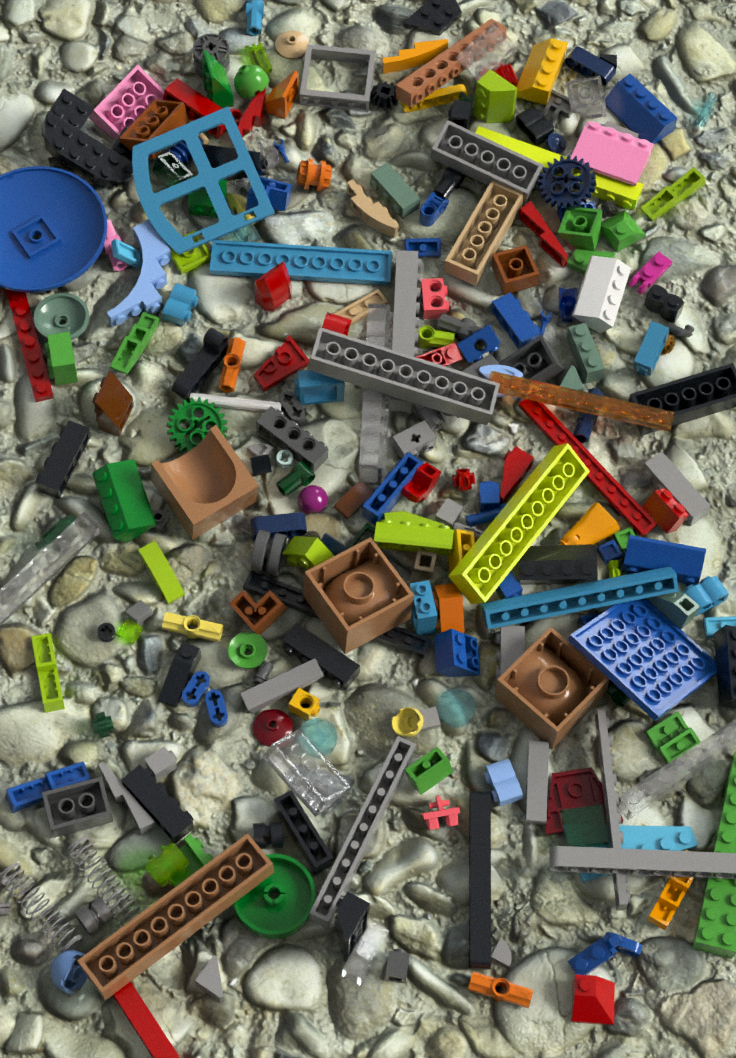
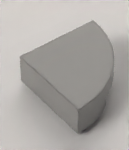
[247,444,274,457]
[491,939,512,968]

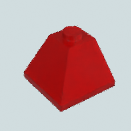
[571,974,615,1025]

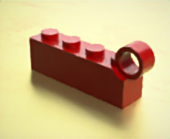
[163,78,243,139]

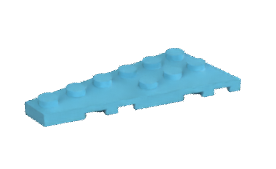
[563,824,698,883]

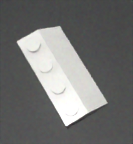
[572,256,631,334]

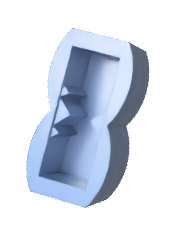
[483,759,523,807]

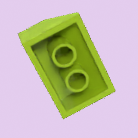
[473,69,518,123]

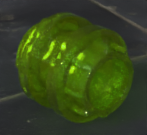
[145,843,190,887]

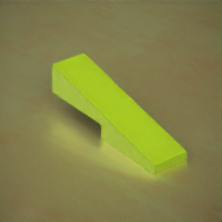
[640,167,706,221]
[31,633,65,713]

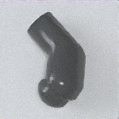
[666,323,694,338]

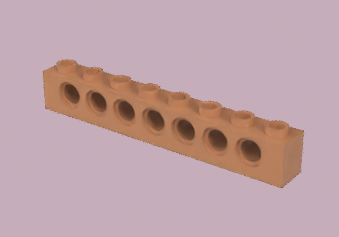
[396,19,507,108]

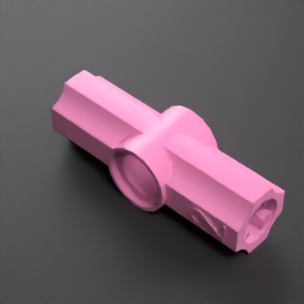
[103,220,128,272]

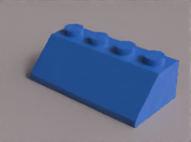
[602,73,677,144]
[621,535,706,586]

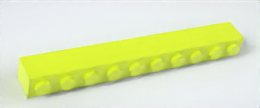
[475,126,644,211]

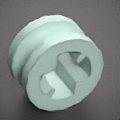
[276,450,293,469]

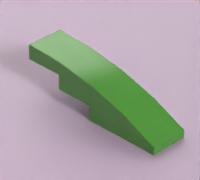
[110,312,160,375]

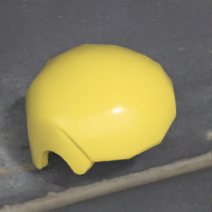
[391,707,424,737]

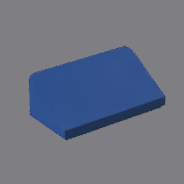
[404,238,441,257]

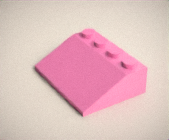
[88,65,164,140]
[571,121,654,186]

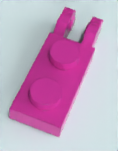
[628,251,673,294]

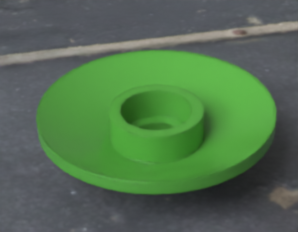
[228,632,268,669]

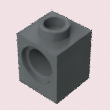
[385,949,410,983]

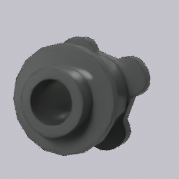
[149,510,169,534]

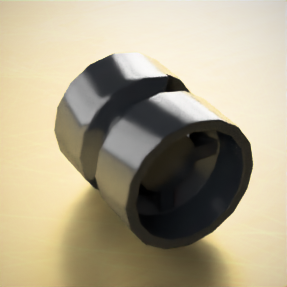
[253,821,283,849]

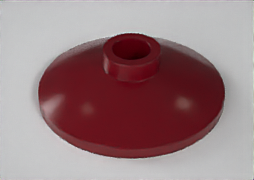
[253,709,293,747]

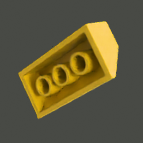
[516,38,568,105]

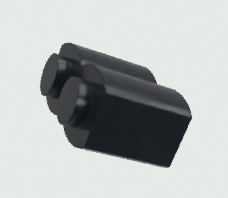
[516,106,554,146]
[644,284,684,323]

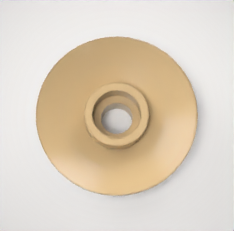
[275,30,309,59]

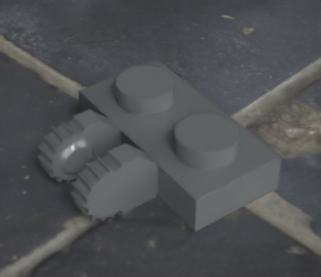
[541,90,578,124]

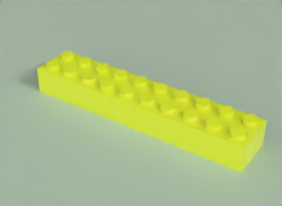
[448,443,590,604]

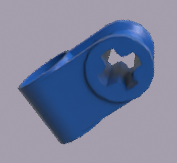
[419,192,449,226]

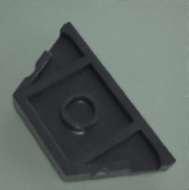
[404,0,462,36]

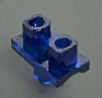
[558,287,577,321]

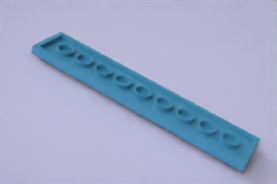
[209,240,392,286]

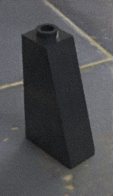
[201,144,268,181]

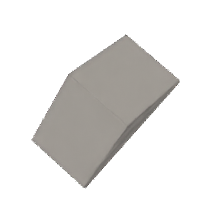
[195,956,224,1003]

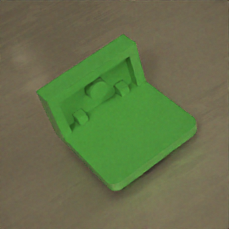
[159,834,214,887]

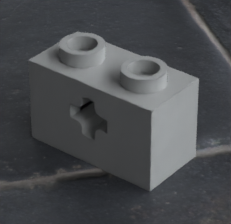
[392,420,436,458]

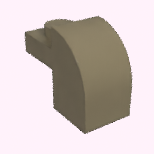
[414,550,437,574]

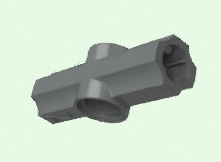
[437,313,485,346]

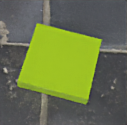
[167,230,211,275]

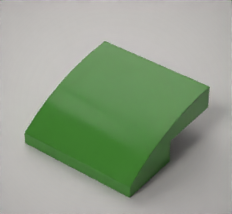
[644,711,702,765]

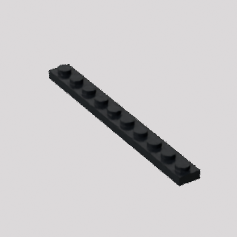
[243,571,431,659]

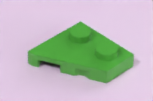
[567,249,615,275]

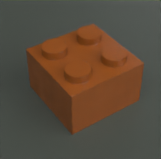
[491,245,539,295]

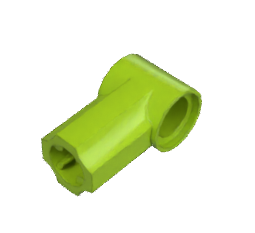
[417,326,455,349]

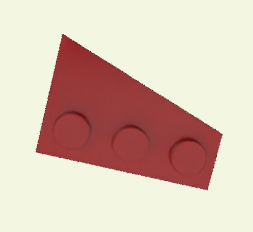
[254,335,309,391]

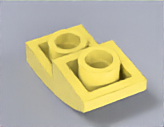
[227,193,256,225]

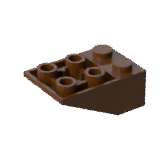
[93,371,134,437]

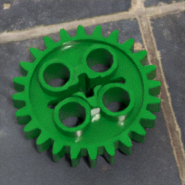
[166,397,228,453]

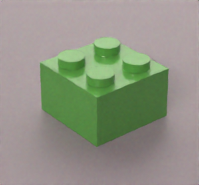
[45,332,78,385]

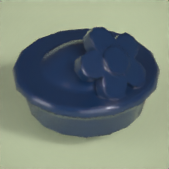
[546,133,566,153]

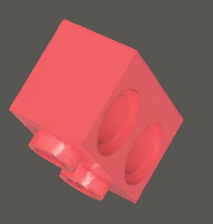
[421,278,449,320]

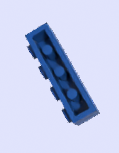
[362,452,423,525]

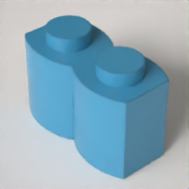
[162,283,199,326]
[684,576,729,616]

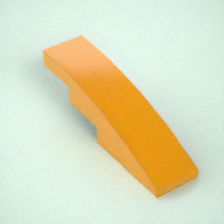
[382,39,449,74]
[647,850,694,930]

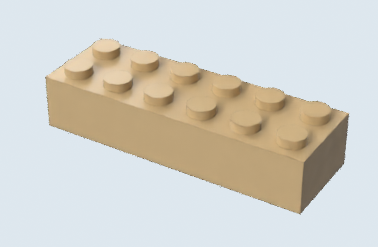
[444,181,524,286]

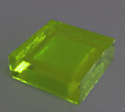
[116,618,144,645]

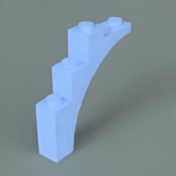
[107,220,172,327]

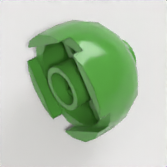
[234,65,270,99]

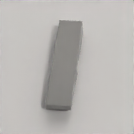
[240,658,324,713]
[526,741,549,824]
[98,761,156,836]

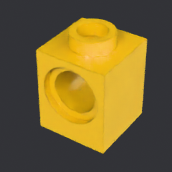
[289,688,321,722]

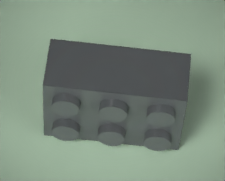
[42,777,113,838]

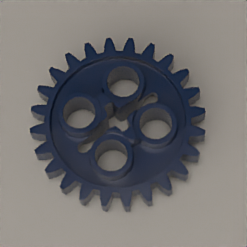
[538,155,597,211]

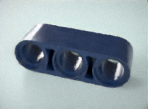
[565,47,616,86]
[250,512,307,541]

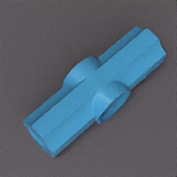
[246,0,264,36]

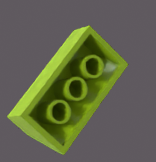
[374,520,454,556]

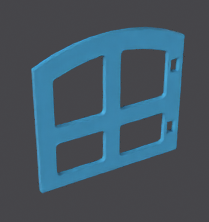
[132,107,275,255]

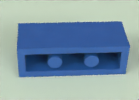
[491,292,541,349]

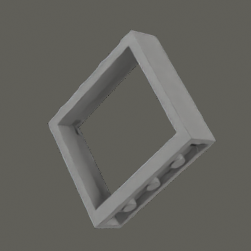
[300,44,376,112]

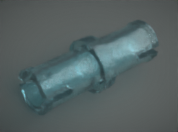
[696,92,718,127]

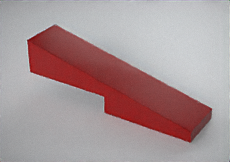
[519,201,568,268]

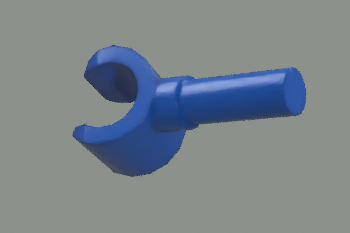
[274,139,289,163]
[540,310,552,336]

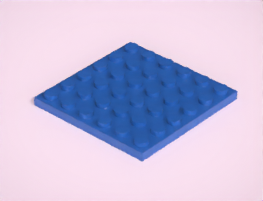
[567,598,717,721]

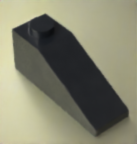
[158,641,201,708]

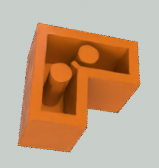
[432,584,465,633]

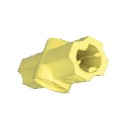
[162,612,223,642]

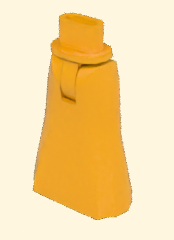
[559,502,620,545]

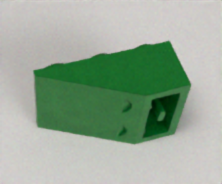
[201,50,234,108]

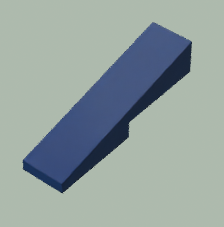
[5,761,91,813]

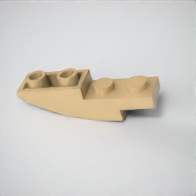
[347,179,399,238]

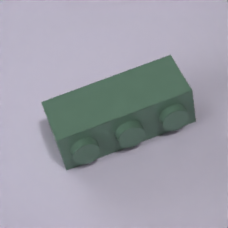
[370,163,420,219]
[566,323,605,384]

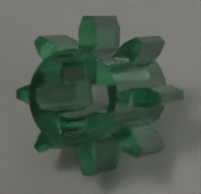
[91,712,114,738]

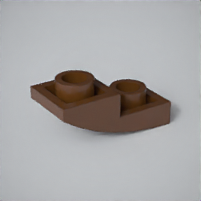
[333,481,373,520]

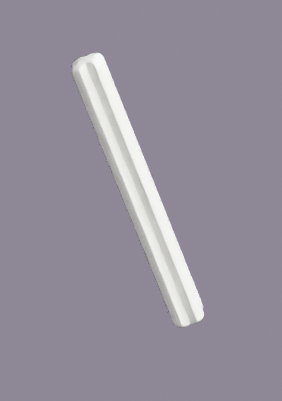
[189,393,282,412]

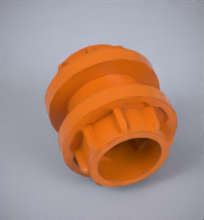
[296,158,332,192]

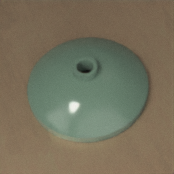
[34,293,89,340]

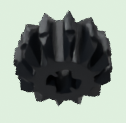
[370,81,399,111]

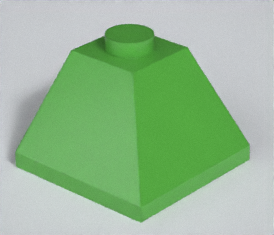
[558,206,602,251]
[600,210,646,252]

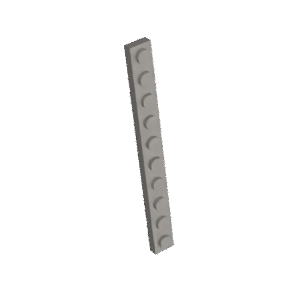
[594,710,630,911]

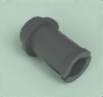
[253,661,273,686]

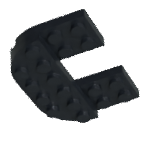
[41,89,134,187]

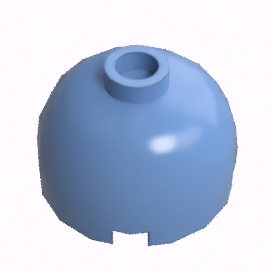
[50,950,88,994]

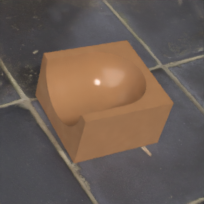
[151,425,259,540]
[303,537,414,654]
[494,627,610,749]

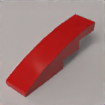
[233,88,266,148]

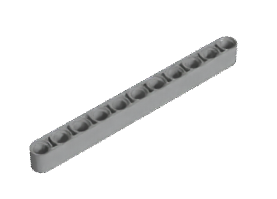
[549,846,736,879]

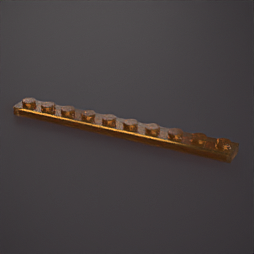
[489,371,675,432]

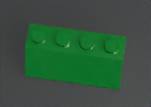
[92,459,157,543]

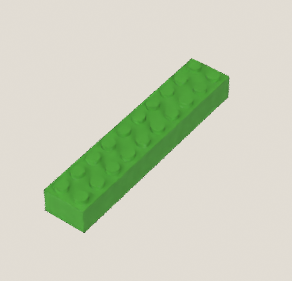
[692,751,736,959]

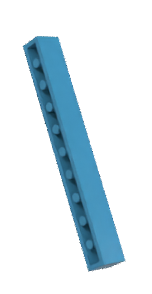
[481,566,679,629]

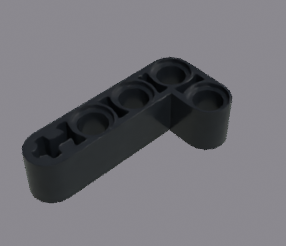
[172,327,228,400]

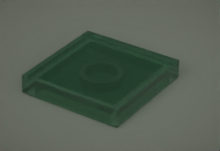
[35,515,76,549]
[562,804,608,847]

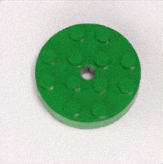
[233,854,316,939]

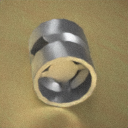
[74,896,114,935]

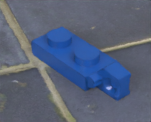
[568,934,624,975]

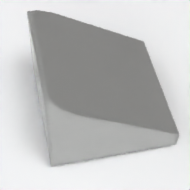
[125,600,153,626]

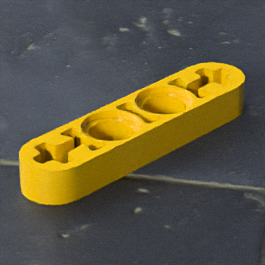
[401,84,468,113]

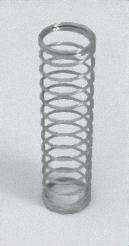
[66,836,140,927]
[0,863,83,953]

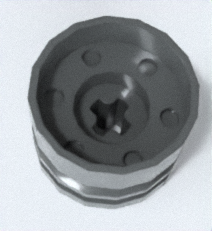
[193,34,230,79]

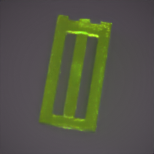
[245,42,272,74]

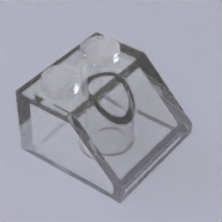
[566,76,607,119]

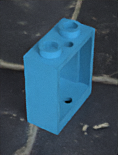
[634,321,669,376]
[294,370,345,405]
[410,580,438,636]

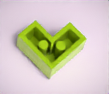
[282,536,334,570]

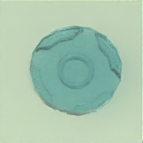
[436,688,476,728]
[298,718,338,758]

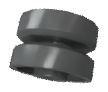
[251,530,287,577]

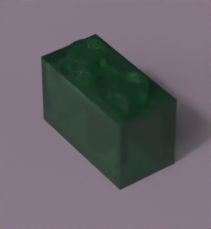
[152,151,193,188]

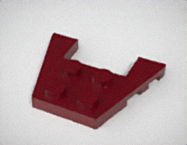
[545,767,623,836]

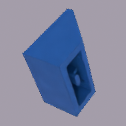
[434,629,480,677]

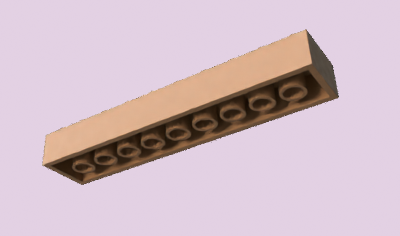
[77,833,275,1000]

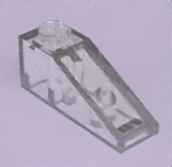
[342,921,390,986]

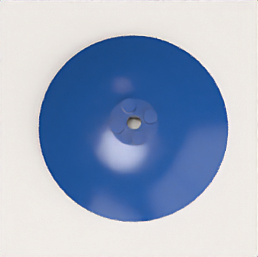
[0,166,108,292]

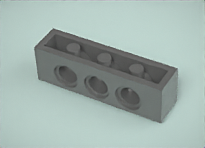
[256,406,328,472]

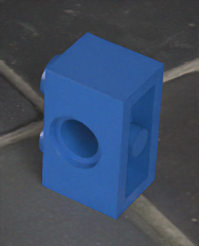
[457,323,501,363]

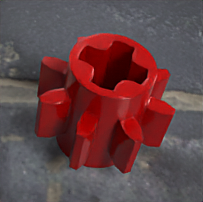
[452,468,475,491]

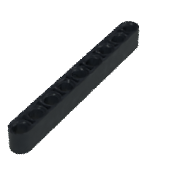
[469,791,491,970]

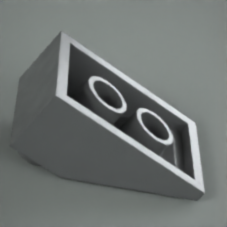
[499,335,565,392]

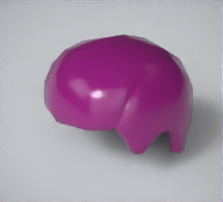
[297,485,328,514]

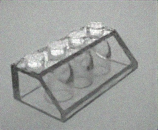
[263,729,351,817]

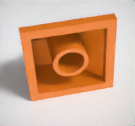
[264,71,299,119]

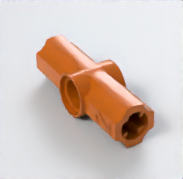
[218,337,246,393]
[468,972,534,1008]

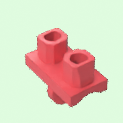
[421,795,460,830]

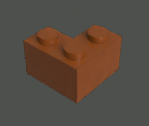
[229,590,288,635]

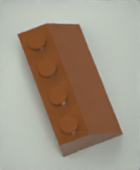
[119,99,189,160]

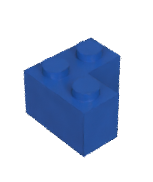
[246,176,292,214]

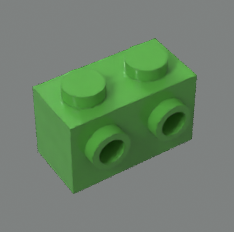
[404,747,453,795]

